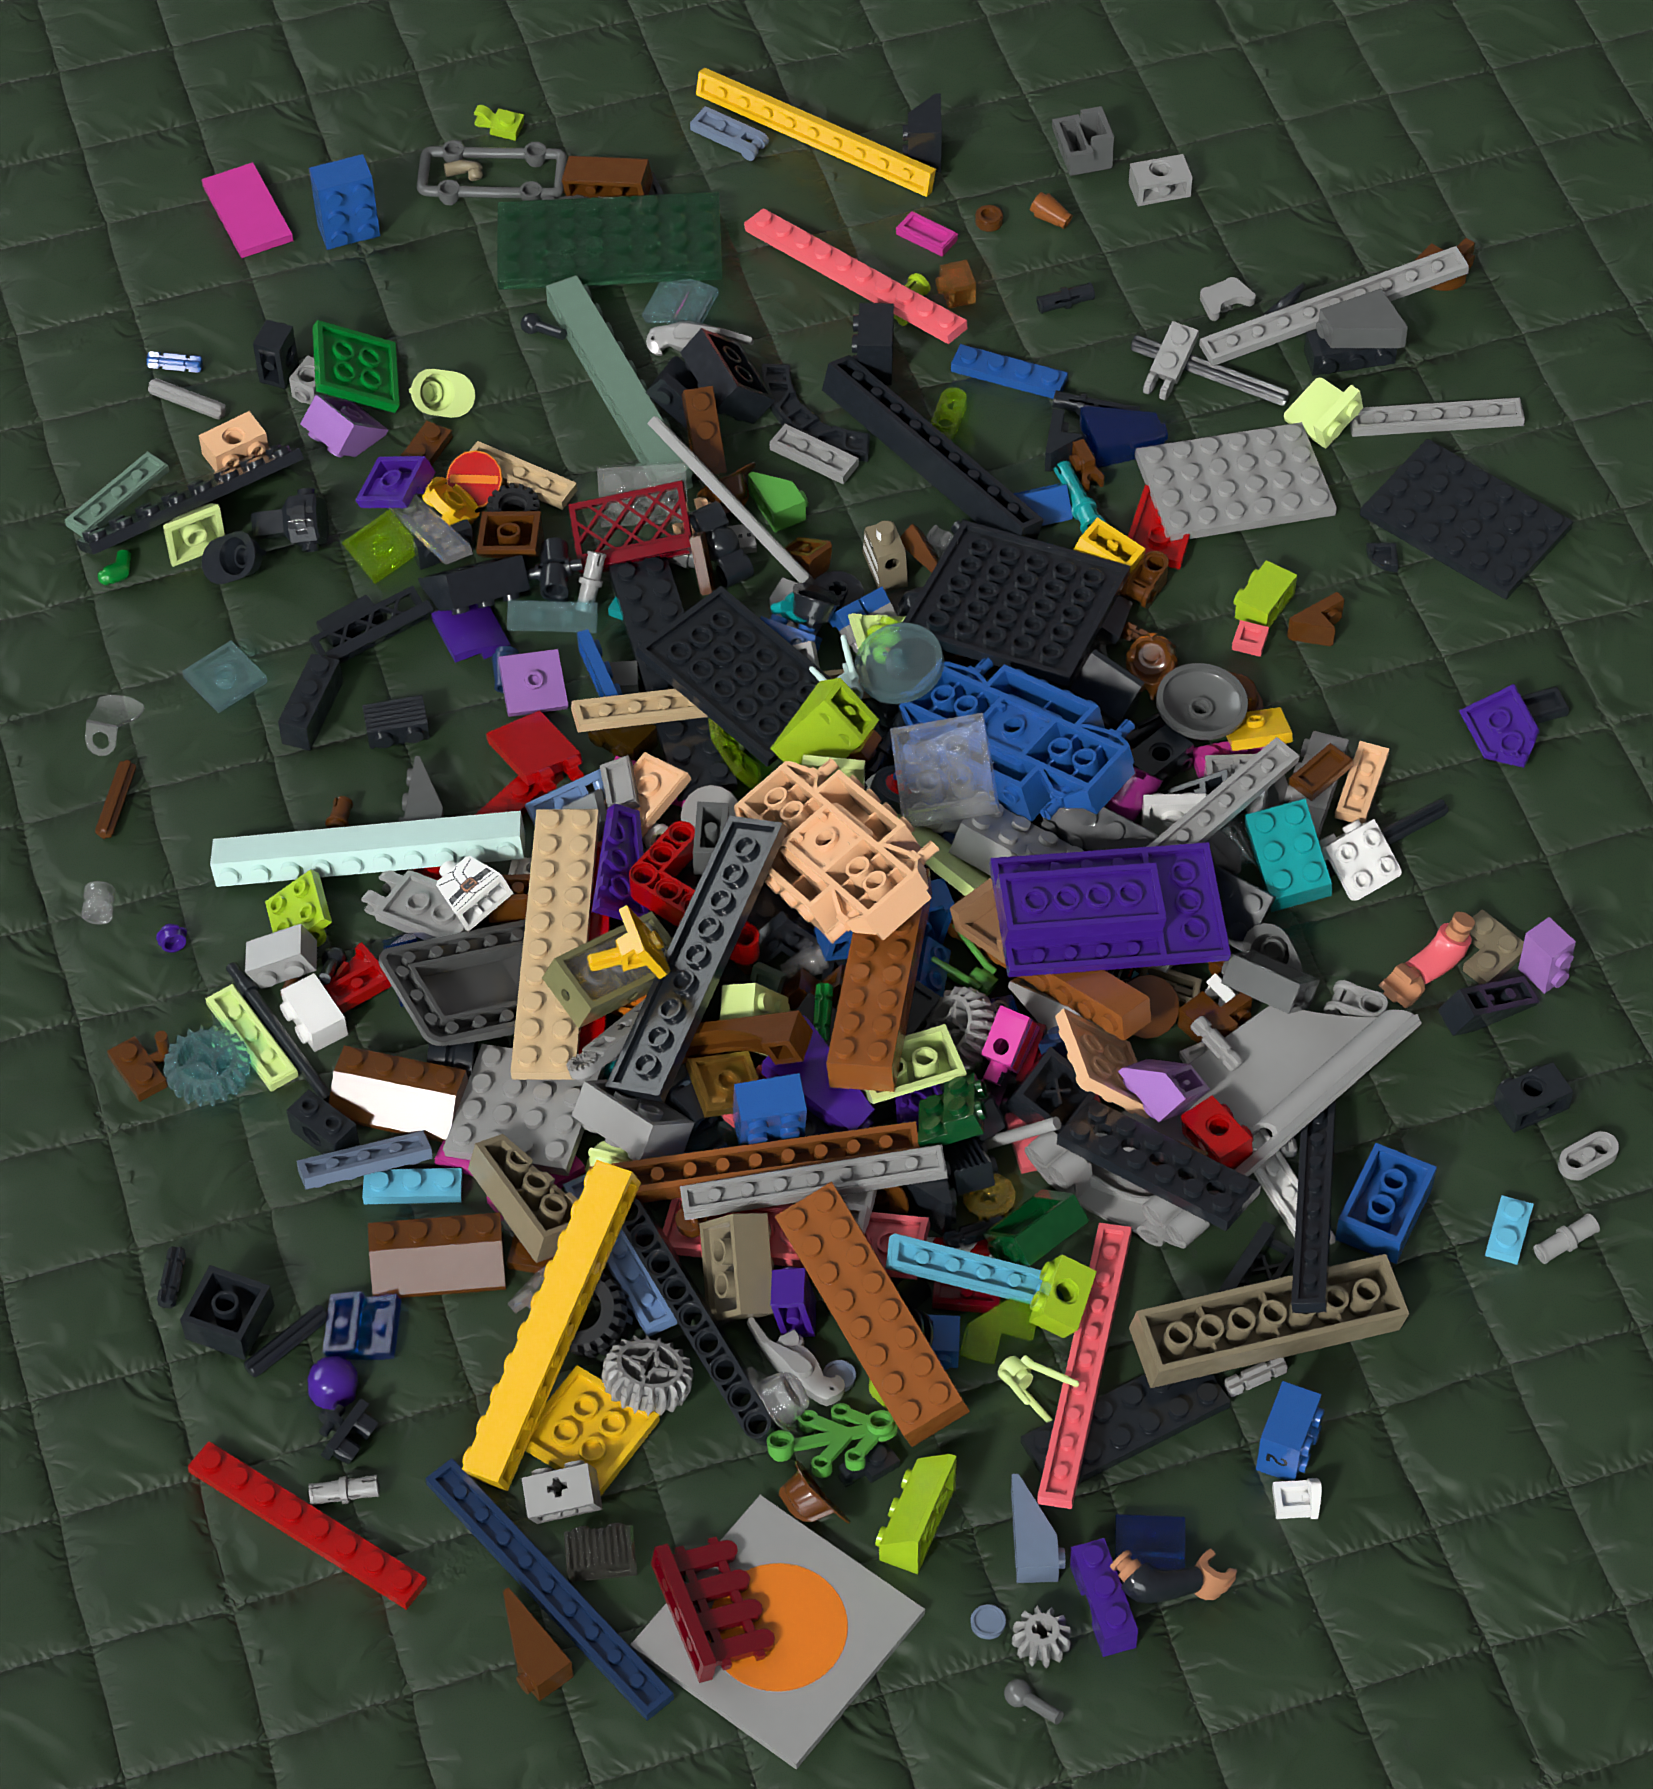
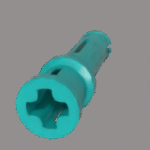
[1054,461,1106,534]

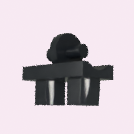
[318,1399,379,1464]

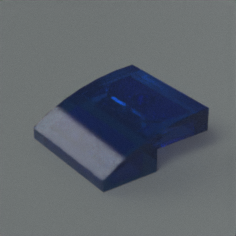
[322,1291,402,1360]
[1115,1514,1185,1584]

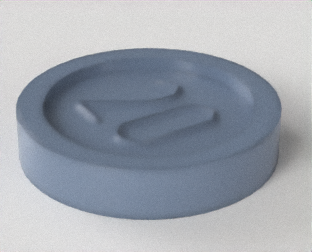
[823,1360,856,1392]
[971,1604,1006,1639]

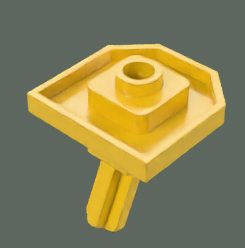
[587,905,670,979]

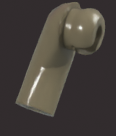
[444,160,483,181]

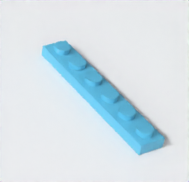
[885,1233,1064,1304]

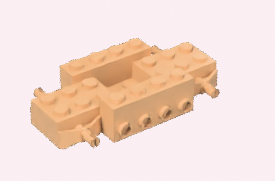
[734,758,939,944]

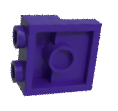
[355,456,436,508]

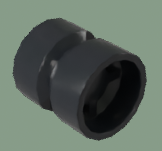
[427,1041,479,1080]

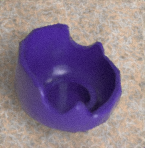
[308,1356,359,1410]

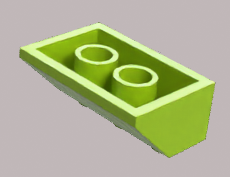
[875,1454,956,1574]

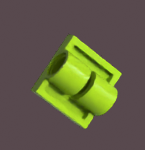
[265,869,332,947]

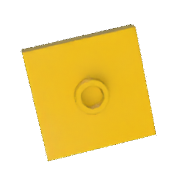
[1226,707,1293,751]

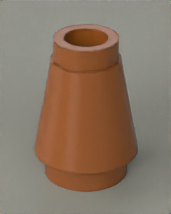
[1030,192,1073,229]

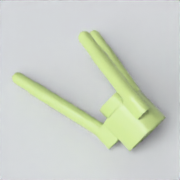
[998,1355,1080,1423]

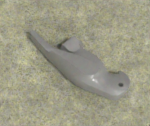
[646,321,754,356]
[748,1317,845,1406]

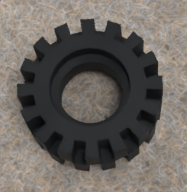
[487,483,540,512]

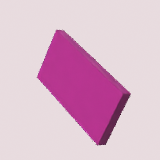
[201,162,293,258]

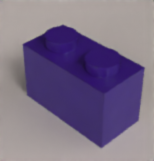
[770,1267,817,1337]

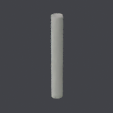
[978,1117,1061,1150]

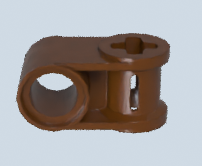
[1120,551,1169,609]

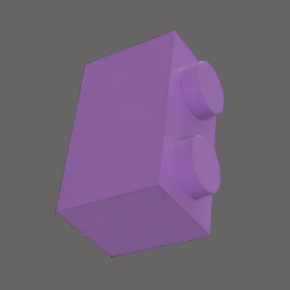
[1518,917,1576,994]

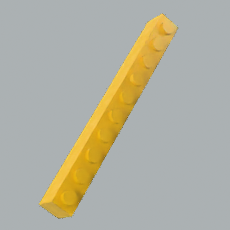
[462,1160,641,1491]

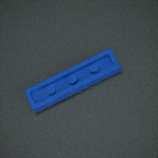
[951,344,1068,399]

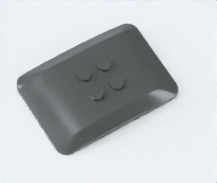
[378,919,526,1046]

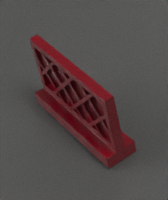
[568,480,693,575]

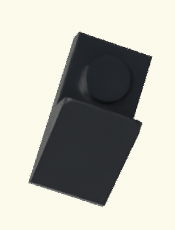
[1045,409,1084,472]

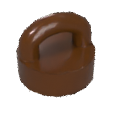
[675,1204,709,1237]

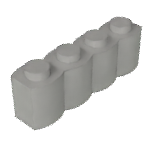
[1284,731,1349,840]

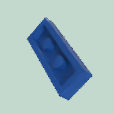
[577,629,622,697]

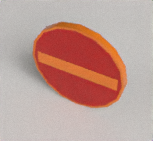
[446,450,503,508]

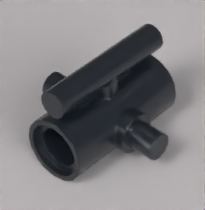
[526,538,585,610]

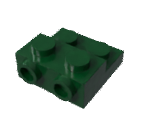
[918,1073,988,1148]

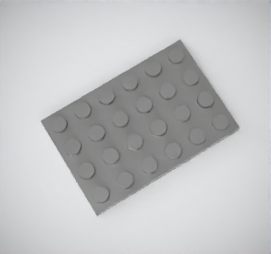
[1135,422,1337,541]

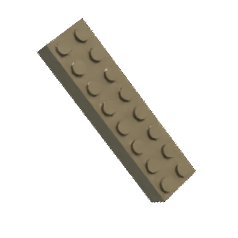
[1129,1254,1409,1388]

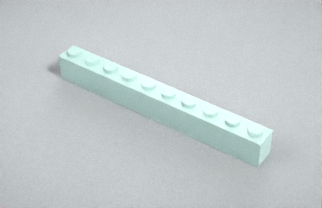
[210,811,525,887]

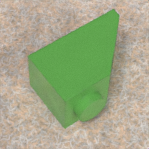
[748,472,808,532]

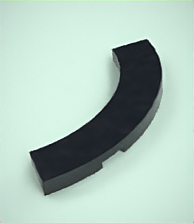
[762,364,870,462]

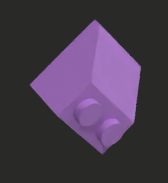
[300,395,388,458]

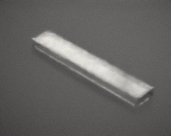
[389,494,473,565]

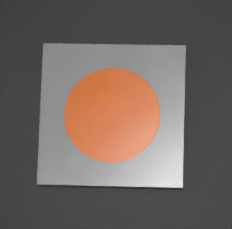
[630,1495,925,1769]

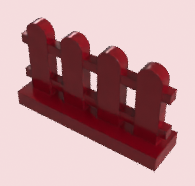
[651,1536,775,1683]

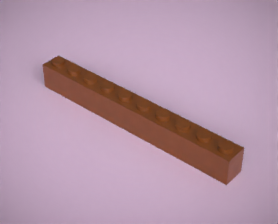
[589,1121,920,1203]

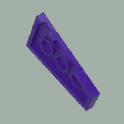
[592,804,649,920]

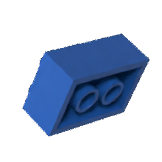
[309,154,380,250]
[733,1073,807,1146]
[1335,1143,1437,1264]

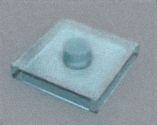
[182,641,267,713]

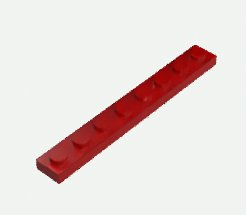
[187,1441,427,1610]

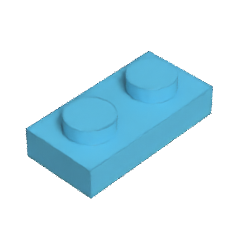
[1485,1195,1534,1265]

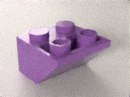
[1118,1059,1210,1123]

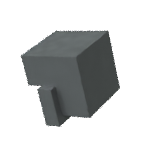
[1052,106,1114,176]

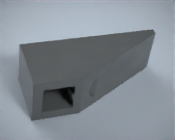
[398,756,444,822]

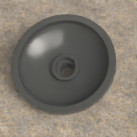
[1156,663,1248,740]

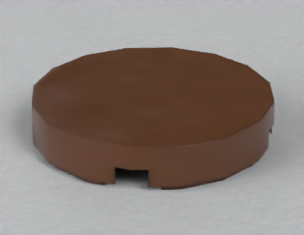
[1127,974,1179,1038]

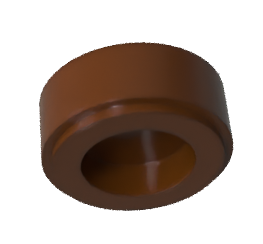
[975,205,1003,232]

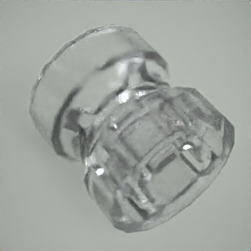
[81,881,116,924]

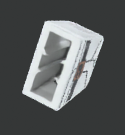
[436,856,513,932]

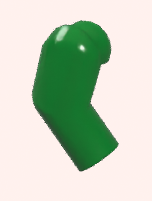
[98,550,131,585]

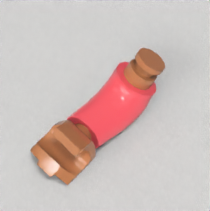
[1378,912,1475,1008]

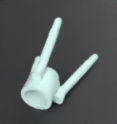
[809,635,863,699]

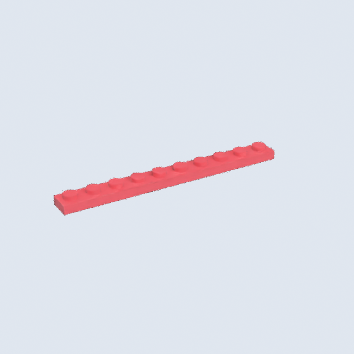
[744,208,968,344]
[1038,1223,1132,1509]

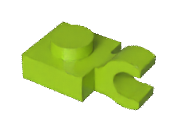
[474,105,524,141]

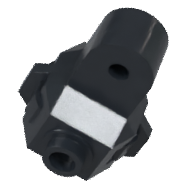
[251,488,329,552]

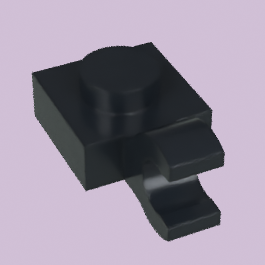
[838,1441,900,1487]

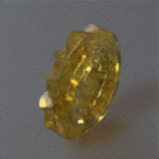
[963,1174,1015,1220]

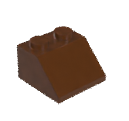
[476,511,544,558]

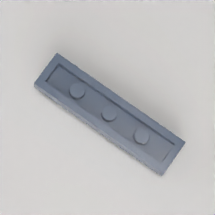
[297,1131,433,1189]

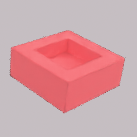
[1232,620,1269,657]

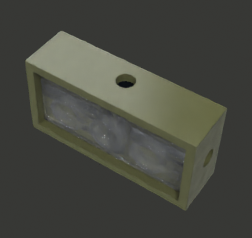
[542,911,673,1028]

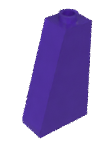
[761,1015,874,1132]

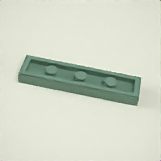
[65,451,170,537]

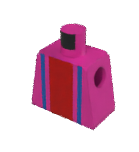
[982,1005,1040,1086]

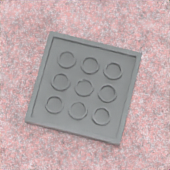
[443,1044,605,1176]

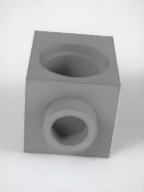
[289,356,327,404]

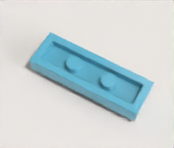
[362,1168,463,1204]

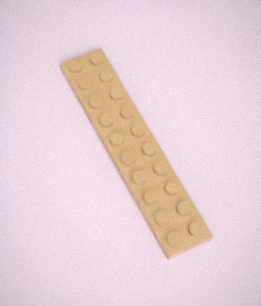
[510,809,600,1080]

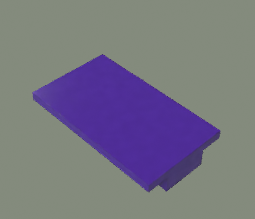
[989,842,1231,977]

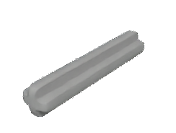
[148,378,226,419]

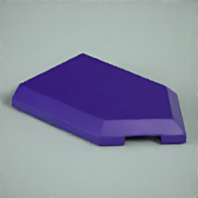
[1459,684,1540,768]

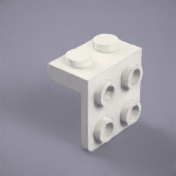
[1319,819,1402,901]

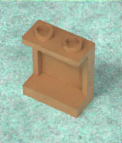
[950,878,1006,964]

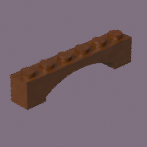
[681,1010,813,1065]

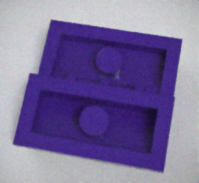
[431,604,511,663]

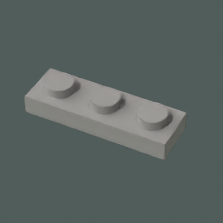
[770,424,859,484]

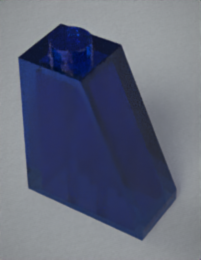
[1080,406,1168,468]

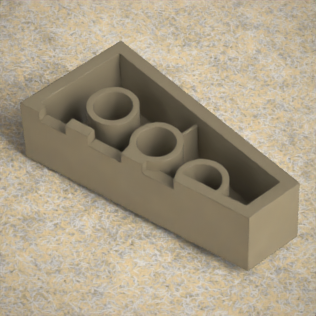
[468,1134,577,1263]

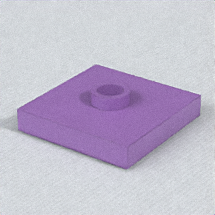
[498,649,568,717]

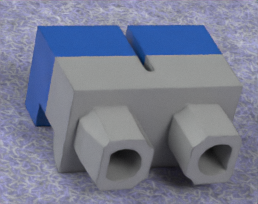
[829,586,897,659]

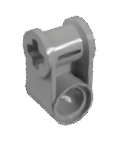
[1324,980,1388,1017]

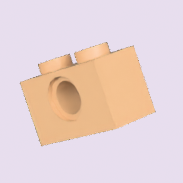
[199,411,269,471]

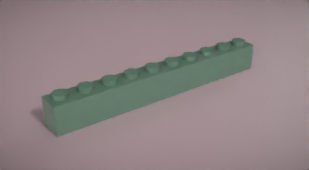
[546,275,695,498]

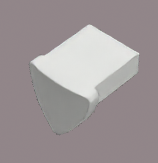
[1272,1478,1321,1519]

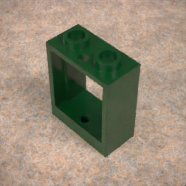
[983,1189,1089,1266]

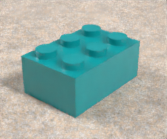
[1245,798,1332,912]

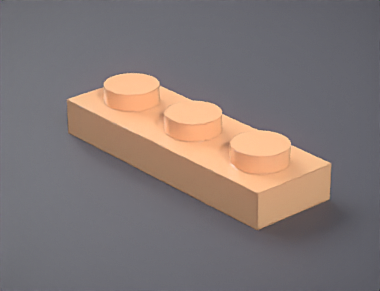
[1335,741,1389,824]

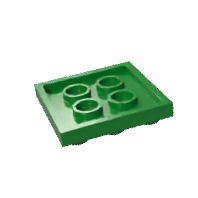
[313,320,400,413]

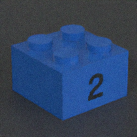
[1256,1381,1325,1481]

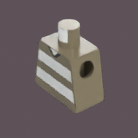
[863,521,908,592]

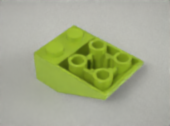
[770,678,879,765]

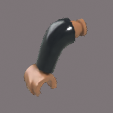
[1110,1548,1237,1603]

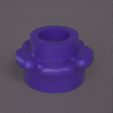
[156,924,187,952]

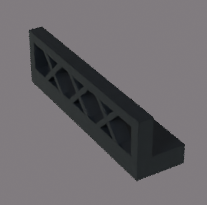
[309,585,434,664]
[1217,1221,1294,1293]

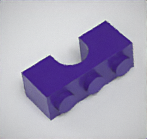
[1070,1538,1138,1657]

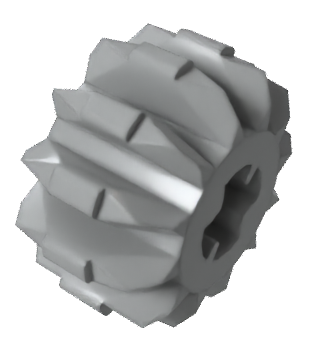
[1012,1605,1072,1668]

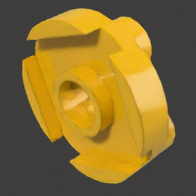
[422,477,479,526]

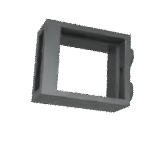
[1221,949,1320,1014]

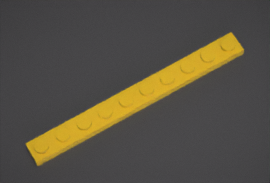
[696,67,936,197]

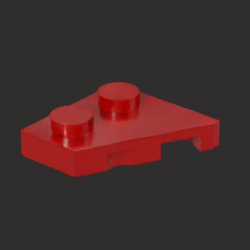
[324,942,392,1014]

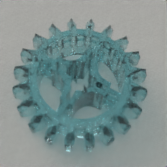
[163,1024,251,1107]

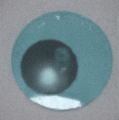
[855,623,944,704]

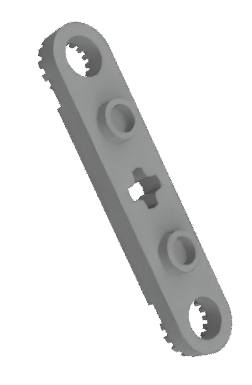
[566,999,645,1080]

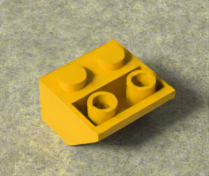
[1074,517,1146,573]

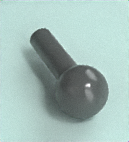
[1004,1679,1064,1725]

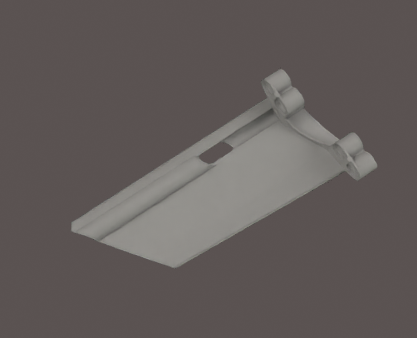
[1025,1005,1422,1248]

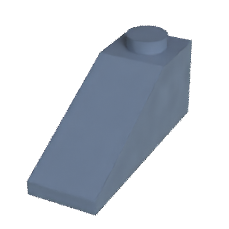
[1011,1474,1065,1583]

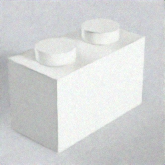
[280,973,348,1052]

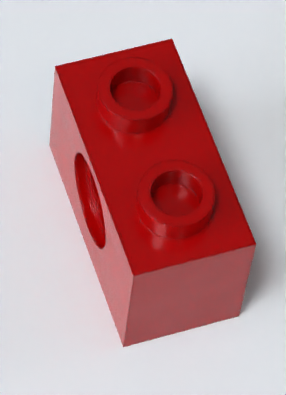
[1181,1095,1254,1169]

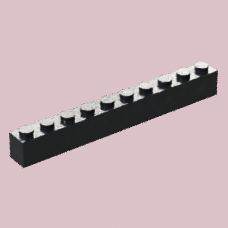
[822,355,1044,540]

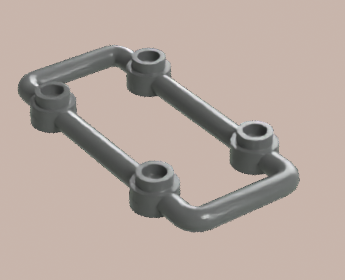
[417,140,568,207]

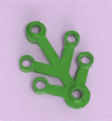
[767,1403,898,1478]

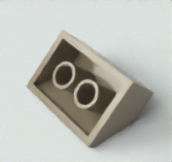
[699,1213,774,1322]

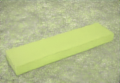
[205,984,298,1092]

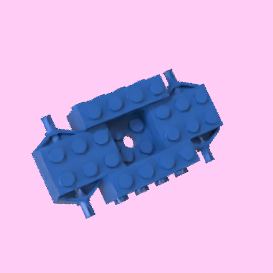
[899,658,1135,821]

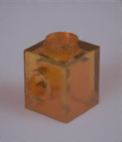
[936,260,976,308]

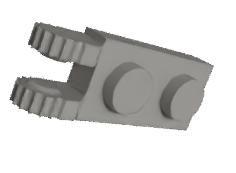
[1143,321,1199,400]

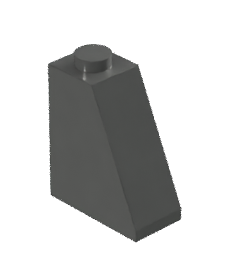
[1316,289,1408,348]

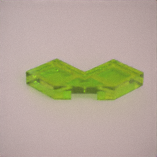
[708,718,762,790]
[960,1299,1036,1365]

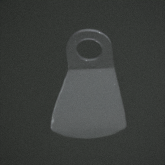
[85,695,145,756]

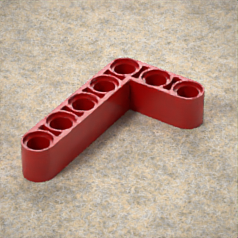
[629,821,760,965]

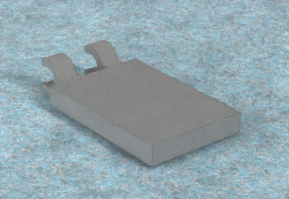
[361,869,467,940]

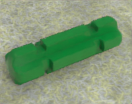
[813,983,833,1042]

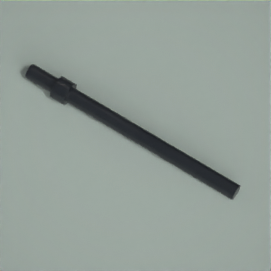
[226,962,331,1103]

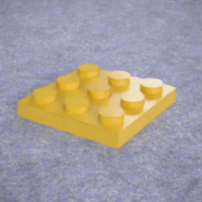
[525,1365,660,1496]

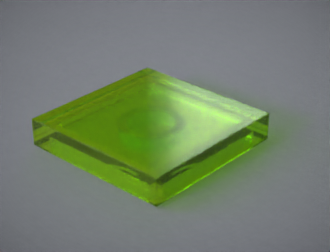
[342,509,415,584]

